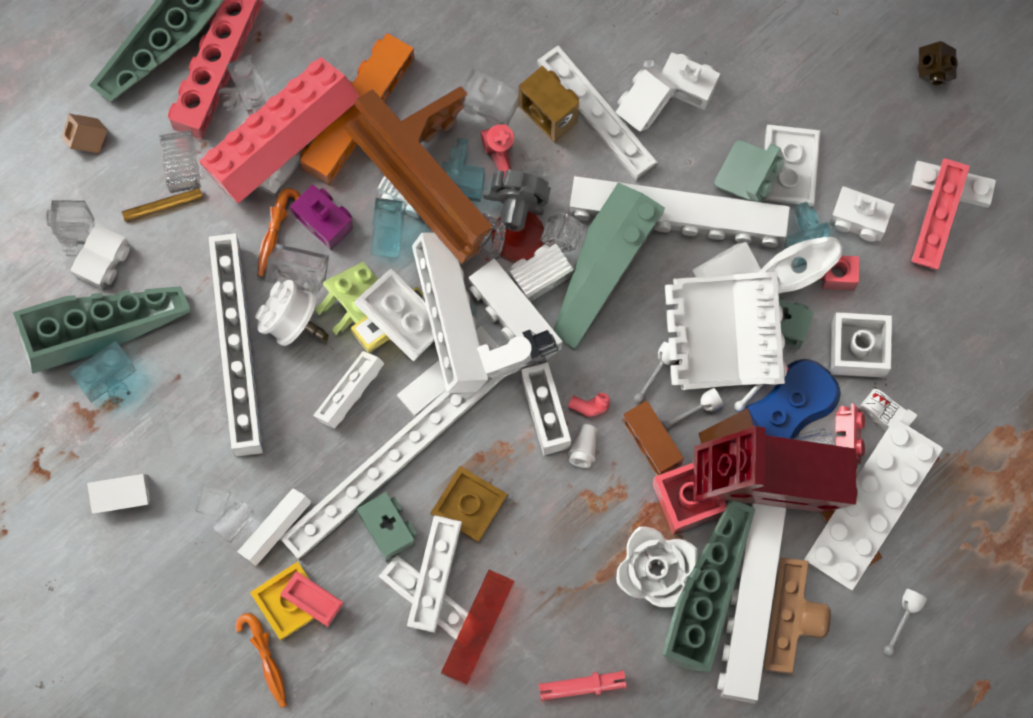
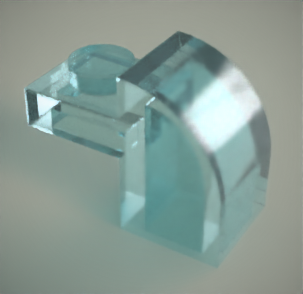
[442,138,485,202]
[371,198,405,258]
[784,201,830,269]

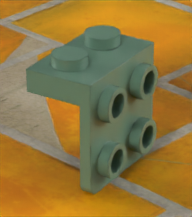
[714,140,785,203]

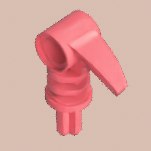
[480,124,514,178]

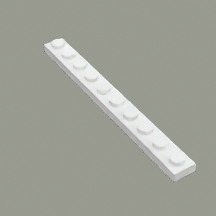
[280,376,504,560]

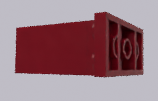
[693,426,858,513]

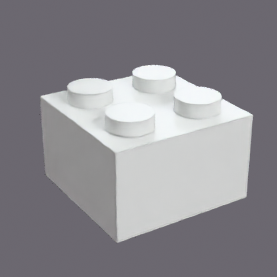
[830,312,892,378]

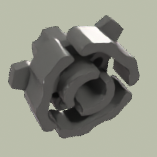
[483,170,551,232]

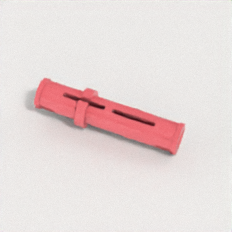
[539,670,627,702]

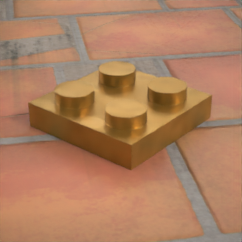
[430,466,508,543]

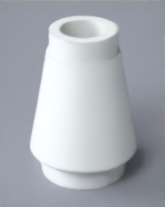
[568,424,597,468]

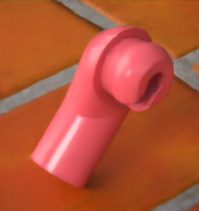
[568,393,610,417]

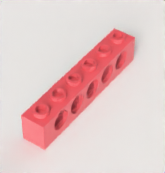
[168,0,263,139]

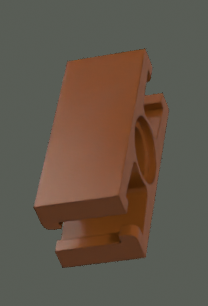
[622,400,684,476]

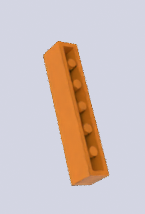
[299,33,415,185]

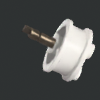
[255,280,329,346]

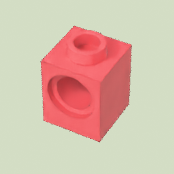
[818,255,859,291]

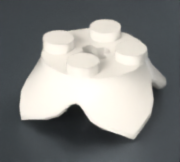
[616,526,698,608]

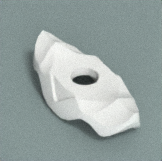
[759,237,842,293]

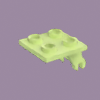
[315,262,378,335]

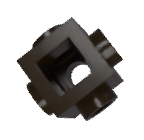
[917,41,958,86]

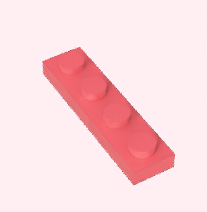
[911,158,970,270]

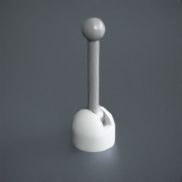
[634,342,678,403]
[661,387,724,431]
[884,589,927,656]

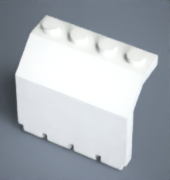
[665,271,787,390]

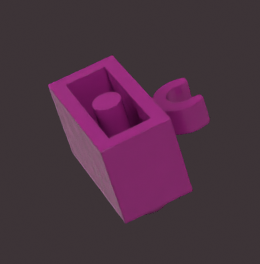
[290,184,353,251]

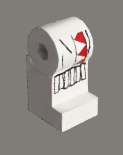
[860,389,918,431]

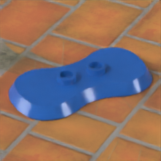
[738,359,841,439]

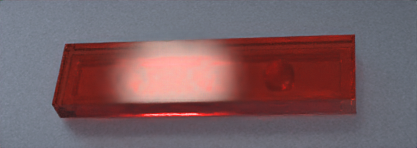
[441,569,515,686]

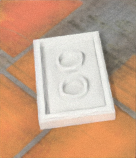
[763,125,821,209]
[354,269,435,361]

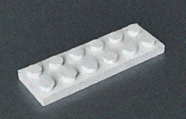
[804,418,943,591]

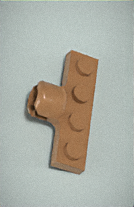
[764,557,831,675]

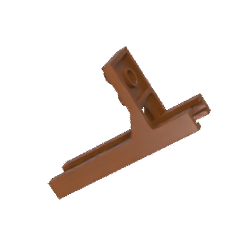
[344,86,493,264]

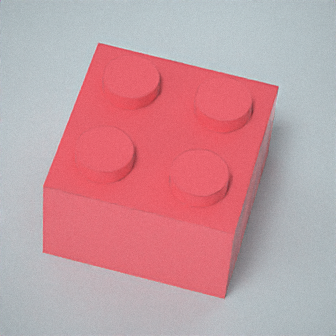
[652,462,727,536]

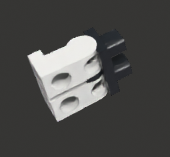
[477,329,559,380]

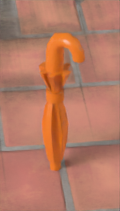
[257,188,300,277]
[235,613,287,708]

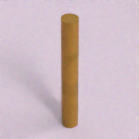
[121,188,203,221]

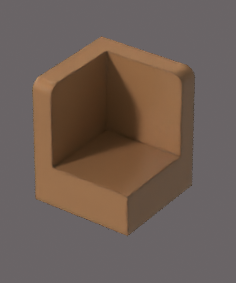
[61,113,108,153]

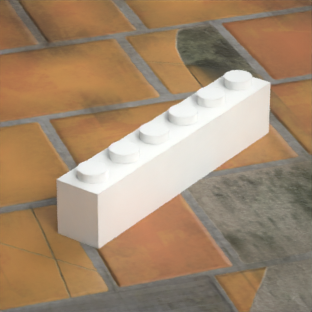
[412,233,488,393]

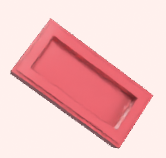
[280,571,344,627]

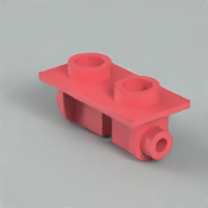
[836,404,865,464]

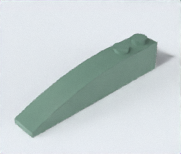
[89,0,225,102]
[554,183,665,349]
[13,286,190,374]
[662,501,755,673]

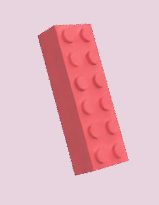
[199,57,360,203]

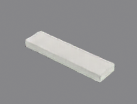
[397,326,499,417]
[407,515,462,633]
[379,555,484,649]

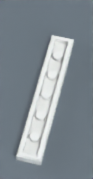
[537,45,658,181]

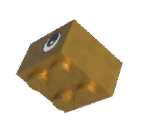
[518,65,579,143]

